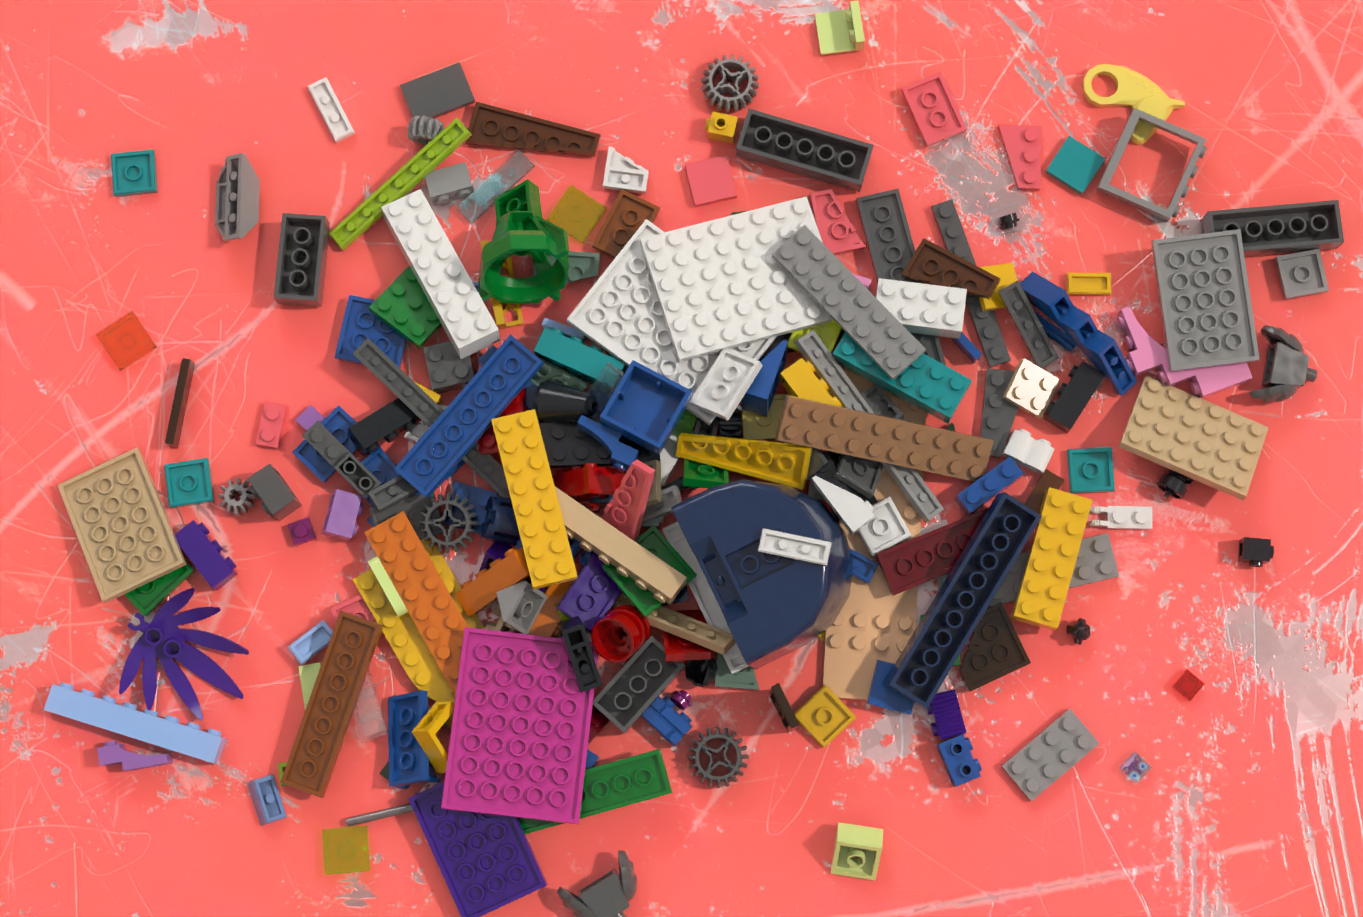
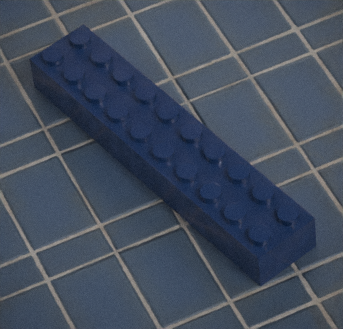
[883,492,1042,709]

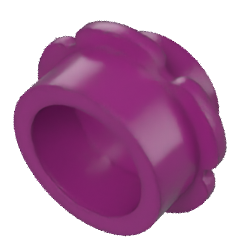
[671,690,692,710]

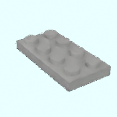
[1001,709,1100,802]

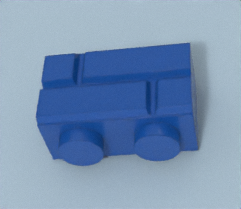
[641,696,692,747]

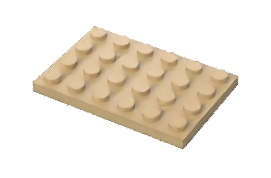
[1118,375,1269,500]
[57,447,187,603]

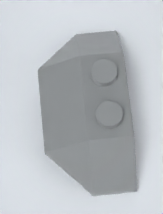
[215,153,260,241]

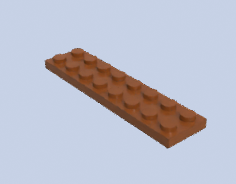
[280,611,384,798]

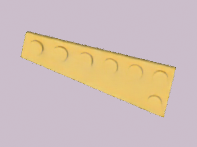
[675,433,812,489]

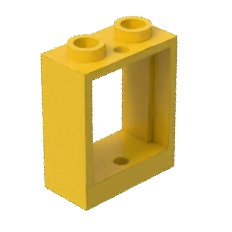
[412,701,455,773]

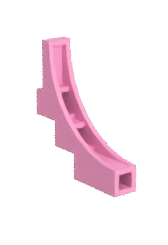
[1117,306,1253,399]

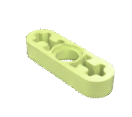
[367,556,408,617]

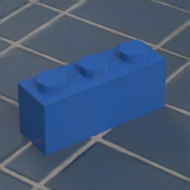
[955,456,1024,516]

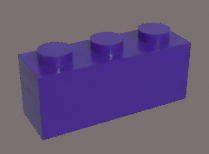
[175,520,238,590]

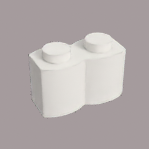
[1001,429,1055,475]

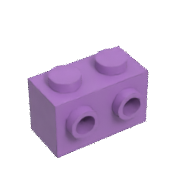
[321,489,363,541]

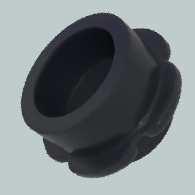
[999,212,1020,229]

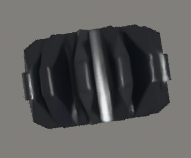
[720,404,742,439]

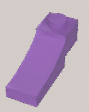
[97,741,173,771]

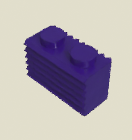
[926,689,966,740]

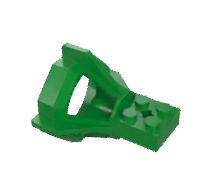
[478,179,569,303]

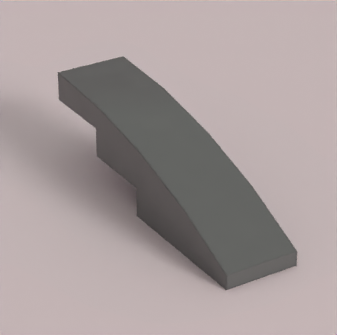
[861,384,906,421]

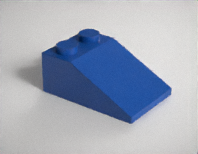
[741,340,788,417]

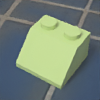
[830,822,883,881]

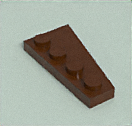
[901,238,1000,299]

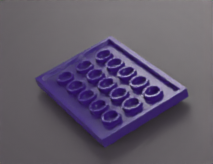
[408,781,548,917]

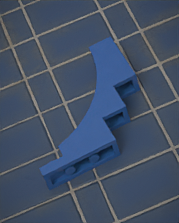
[1020,271,1137,396]

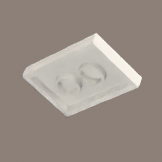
[690,348,763,421]

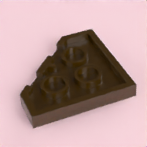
[960,602,1031,692]

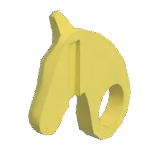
[1082,64,1185,145]

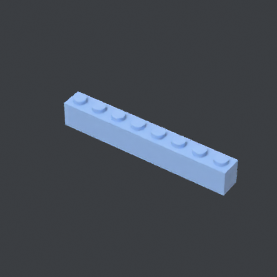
[44,682,227,764]

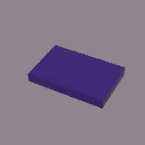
[556,553,622,633]

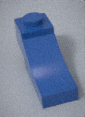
[578,415,639,472]

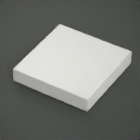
[858,497,912,557]

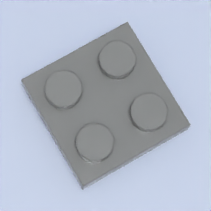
[1275,249,1329,300]

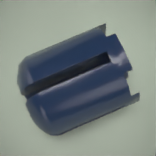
[481,496,520,546]

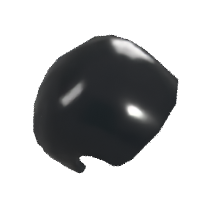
[685,656,718,687]

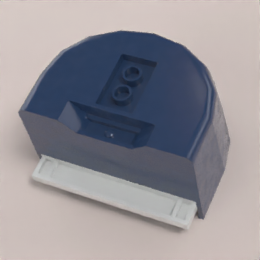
[662,479,853,674]

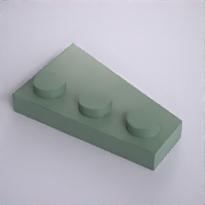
[533,251,600,284]
[531,355,589,391]
[714,652,759,690]

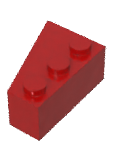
[552,463,624,502]

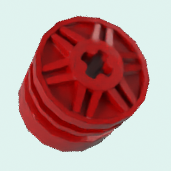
[591,605,650,662]

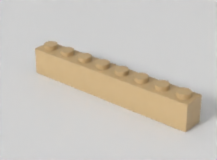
[555,487,687,605]

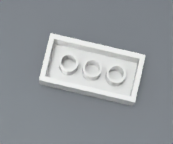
[876,278,967,339]

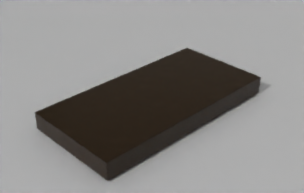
[769,683,799,732]

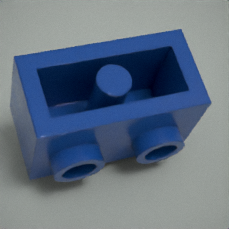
[936,734,982,787]

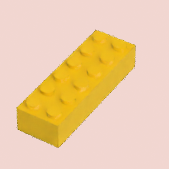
[1010,487,1093,631]

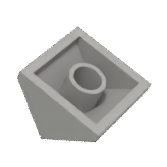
[496,580,548,634]

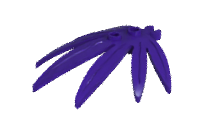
[119,588,249,721]

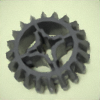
[418,493,479,553]
[687,727,749,788]

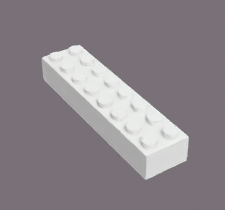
[381,189,500,359]

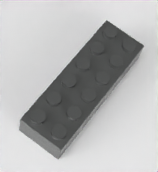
[736,108,874,192]
[1202,200,1344,257]

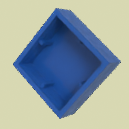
[600,360,692,455]

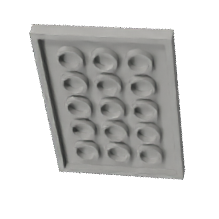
[1151,229,1260,372]

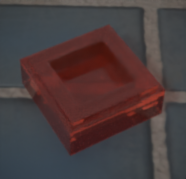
[1172,669,1204,701]

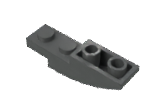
[302,420,381,499]

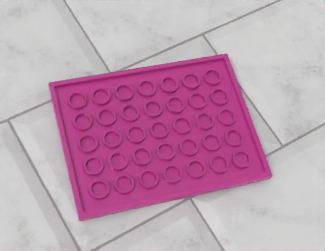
[441,627,598,825]

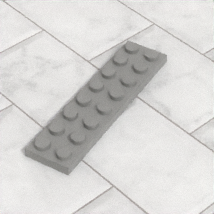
[772,225,926,381]
[936,533,1119,607]

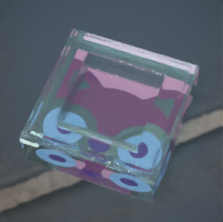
[1119,751,1152,784]

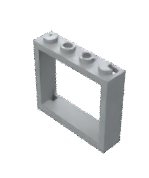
[1096,108,1207,222]

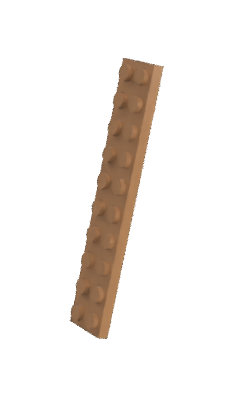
[775,395,994,482]

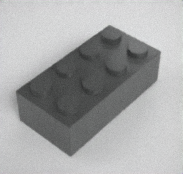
[274,213,330,307]
[593,635,685,734]

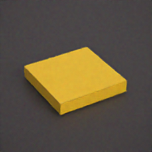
[979,263,1018,311]
[794,684,857,748]

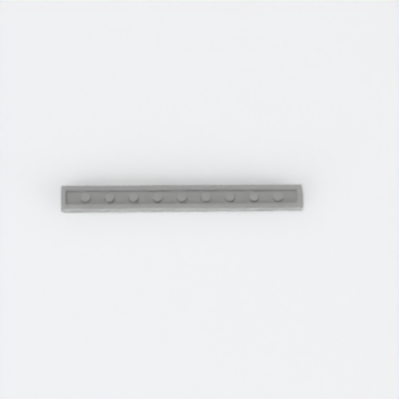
[794,330,944,523]

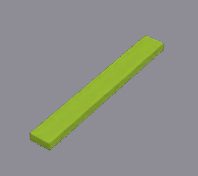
[329,118,472,250]

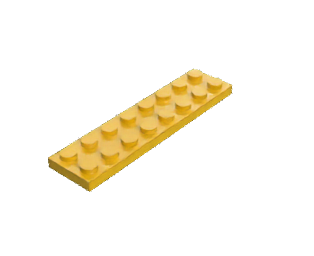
[491,409,578,590]

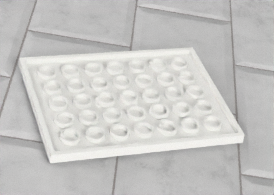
[640,196,834,362]
[567,219,777,425]

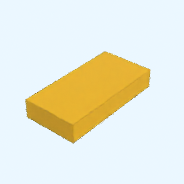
[1066,272,1111,296]

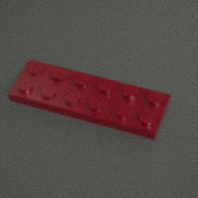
[875,508,988,596]

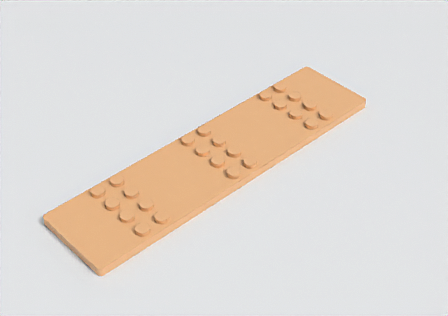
[823,365,926,700]

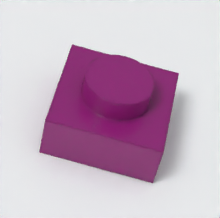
[287,517,317,546]

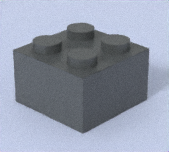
[423,341,475,394]
[248,463,302,521]

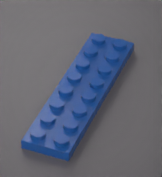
[394,334,545,498]

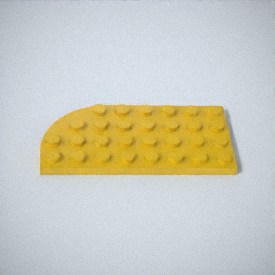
[352,539,485,705]

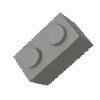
[425,162,474,204]

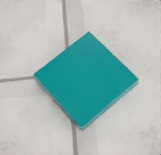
[1045,136,1106,195]
[111,149,158,197]
[1066,447,1115,494]
[164,458,215,509]

